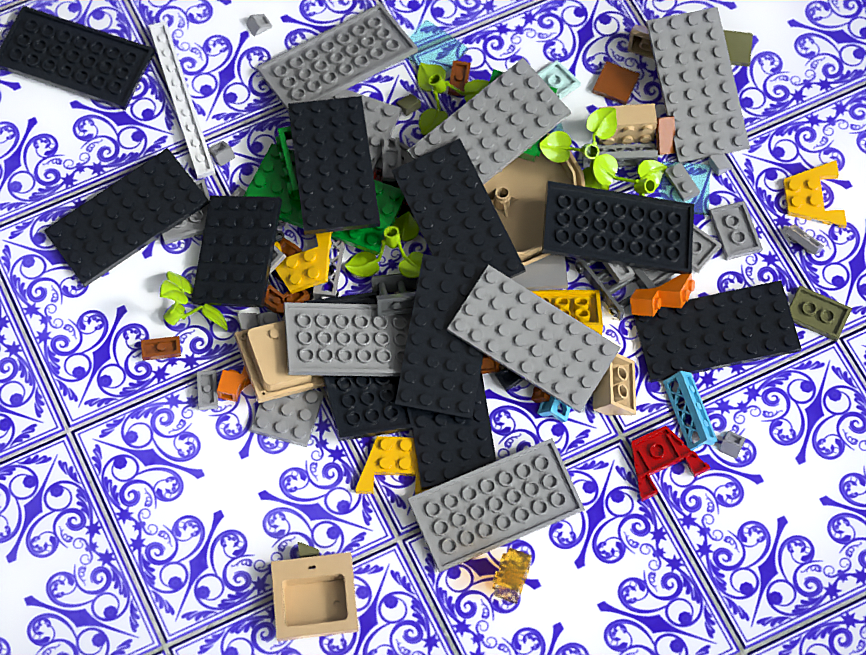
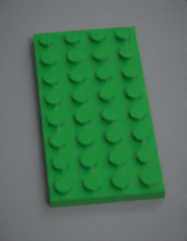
[244,143,405,256]

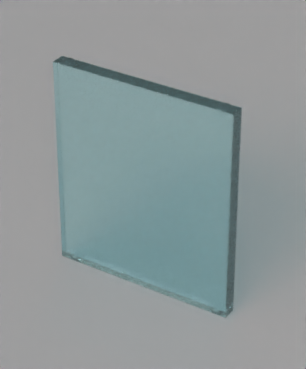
[407,20,468,73]
[660,161,711,215]

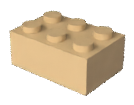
[598,103,657,145]

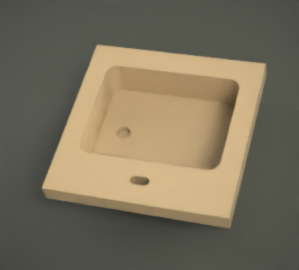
[234,321,324,403]
[271,552,359,641]

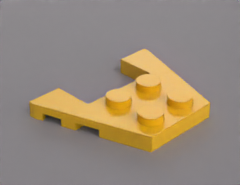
[783,161,847,228]
[275,232,333,294]
[356,436,431,495]

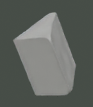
[246,13,273,36]
[208,140,235,166]
[708,154,734,176]
[237,313,259,331]
[719,430,746,458]

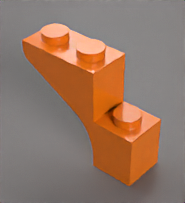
[630,273,695,317]
[217,365,251,402]

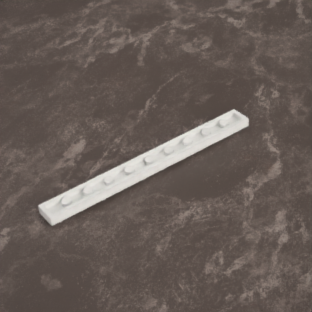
[149,21,215,179]

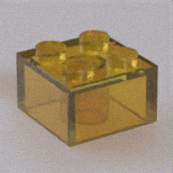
[492,547,532,604]

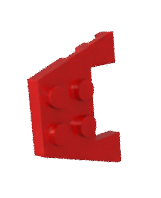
[631,426,710,501]

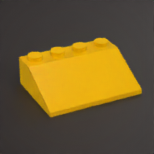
[531,290,603,335]

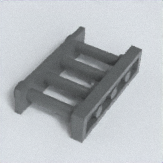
[575,258,656,321]
[371,273,419,316]

